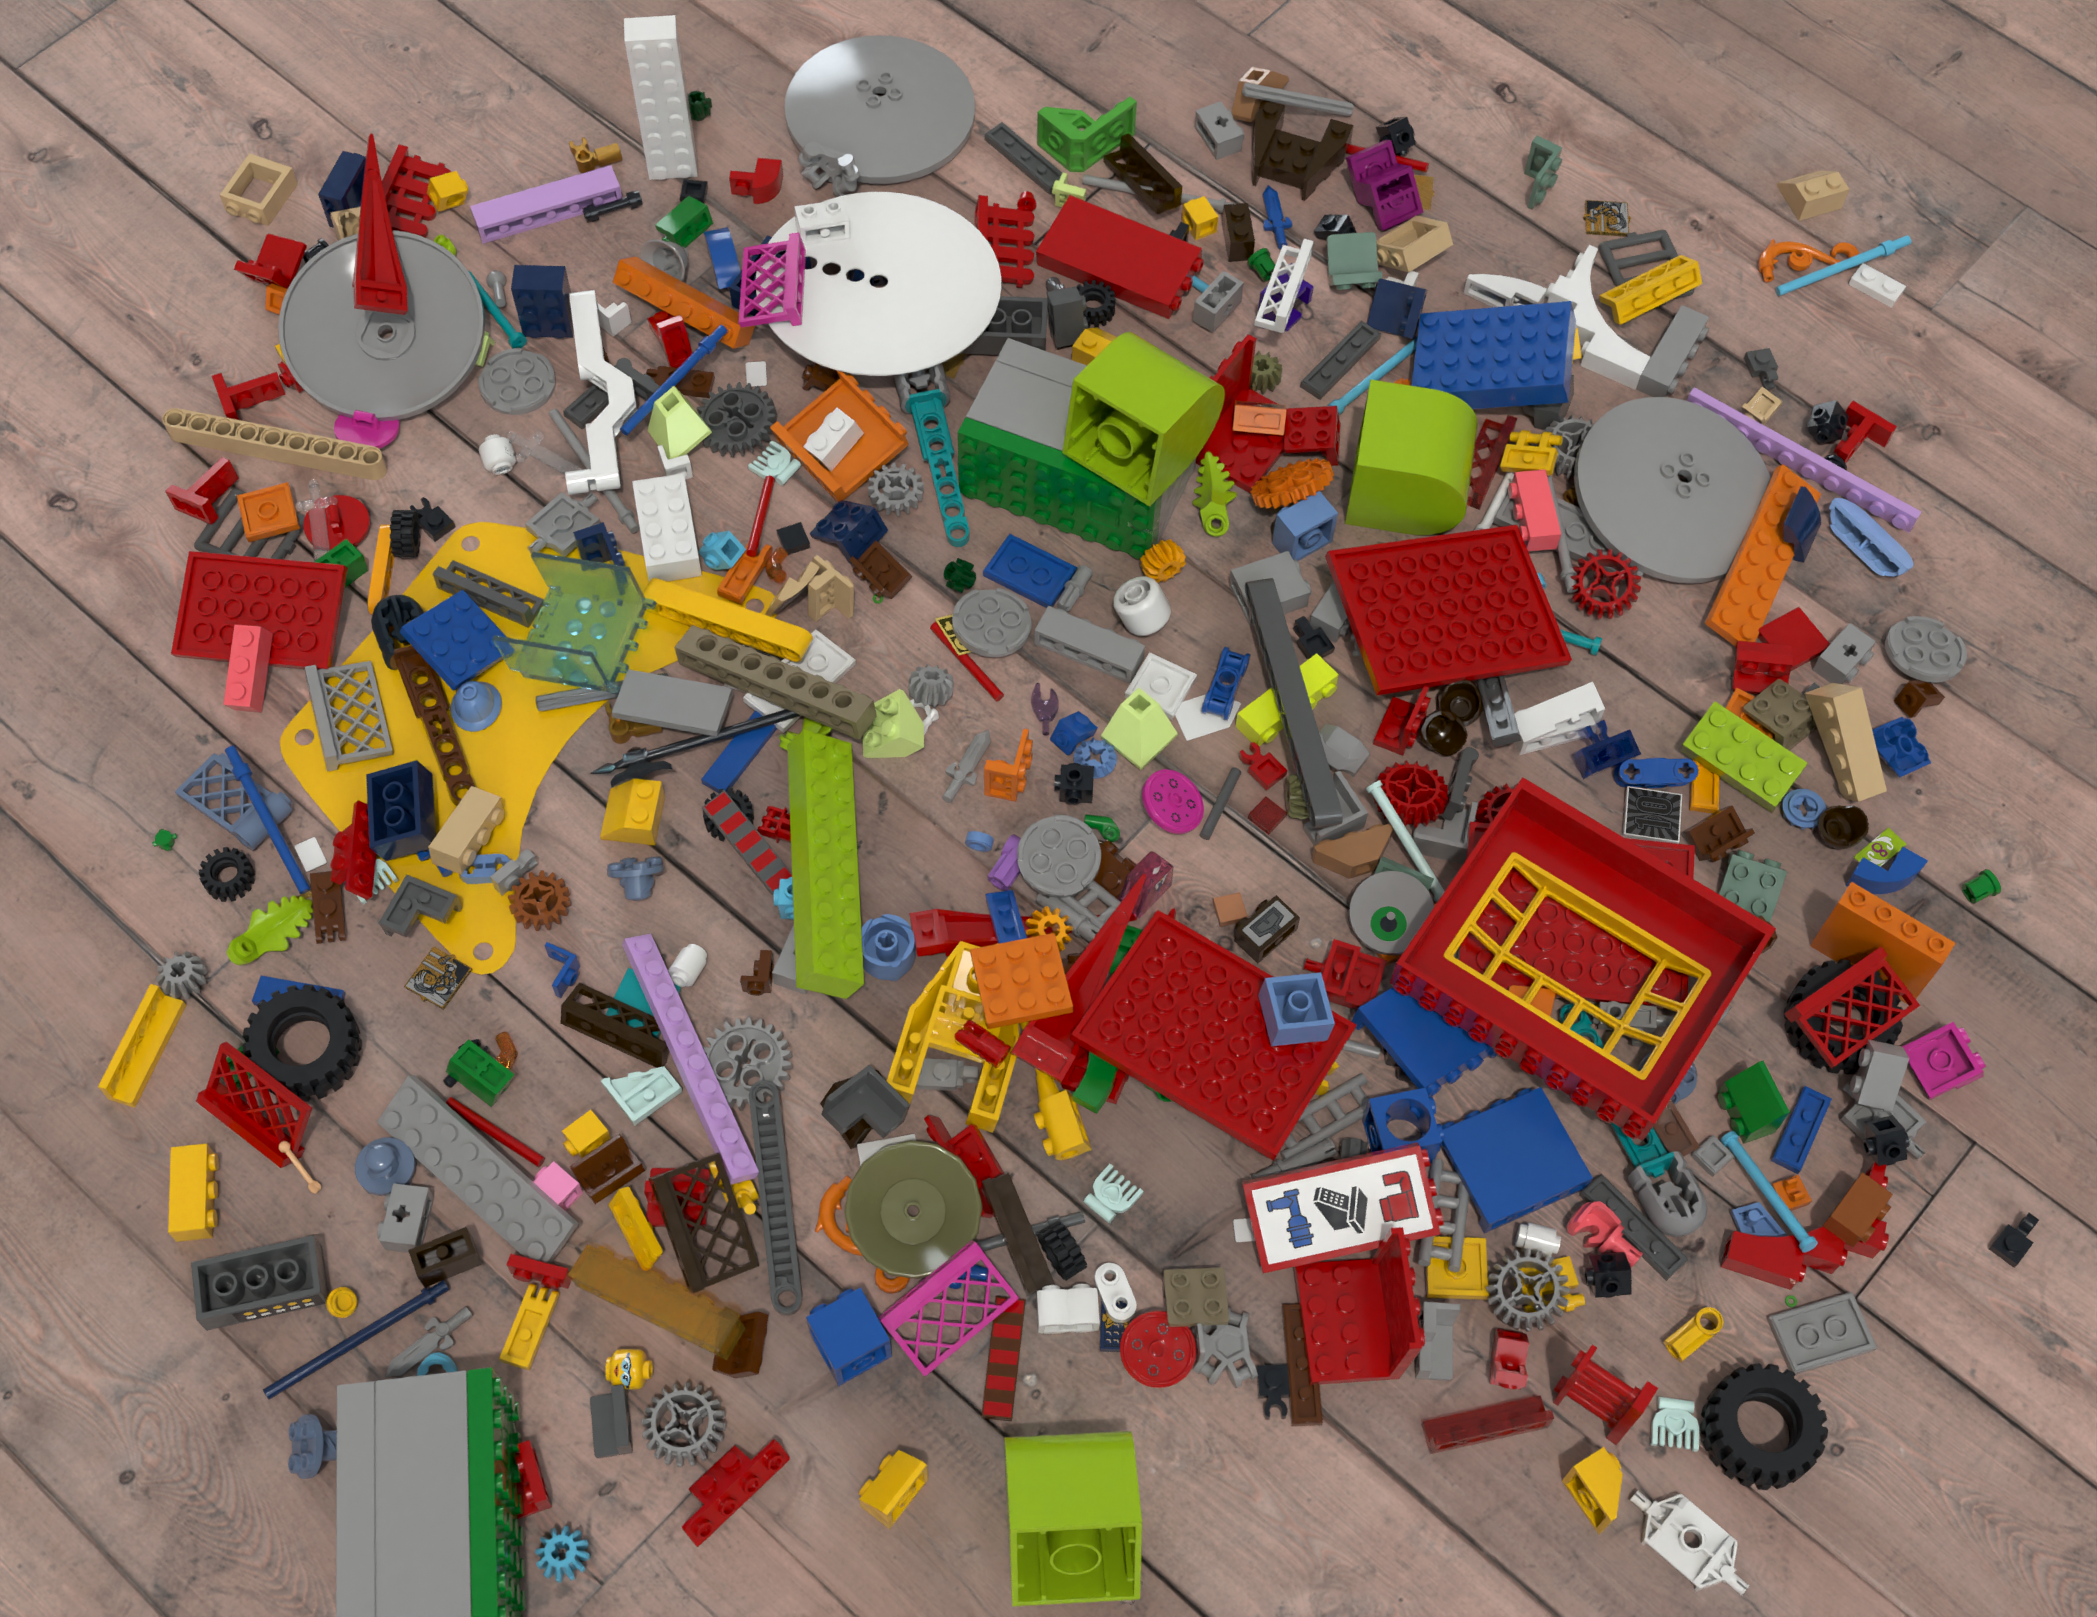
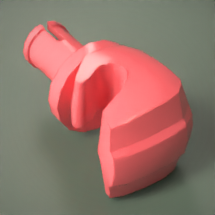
[1567,1201,1643,1268]

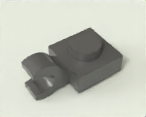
[1744,348,1778,390]

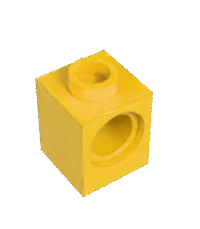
[427,171,468,212]
[1182,196,1218,241]
[562,1109,611,1159]

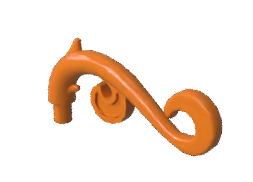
[1759,239,1859,282]
[815,1176,910,1294]

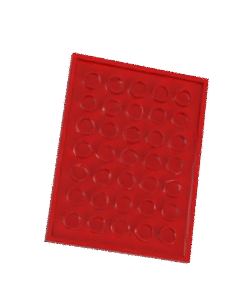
[1325,525,1572,696]
[1458,821,1695,1010]
[1070,910,1357,1161]

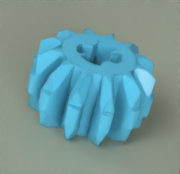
[535,1526,590,1583]

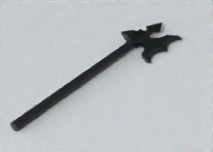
[590,709,801,787]

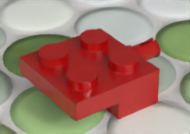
[1303,939,1387,1010]

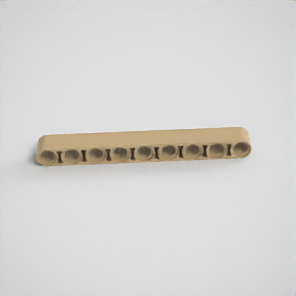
[162,408,387,480]

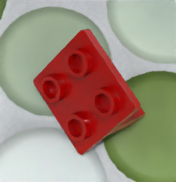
[1732,641,1793,694]
[644,1168,710,1227]

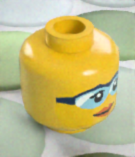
[605,1349,653,1390]

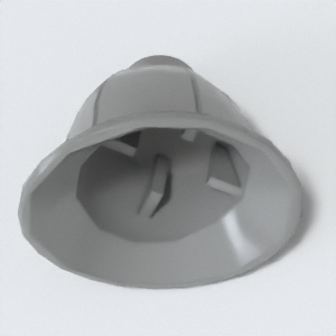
[640,239,688,281]

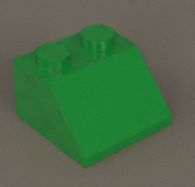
[1718,1061,1790,1144]

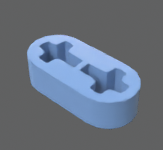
[459,854,510,884]

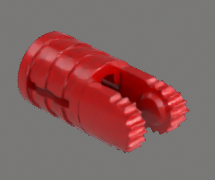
[954,1020,1011,1069]

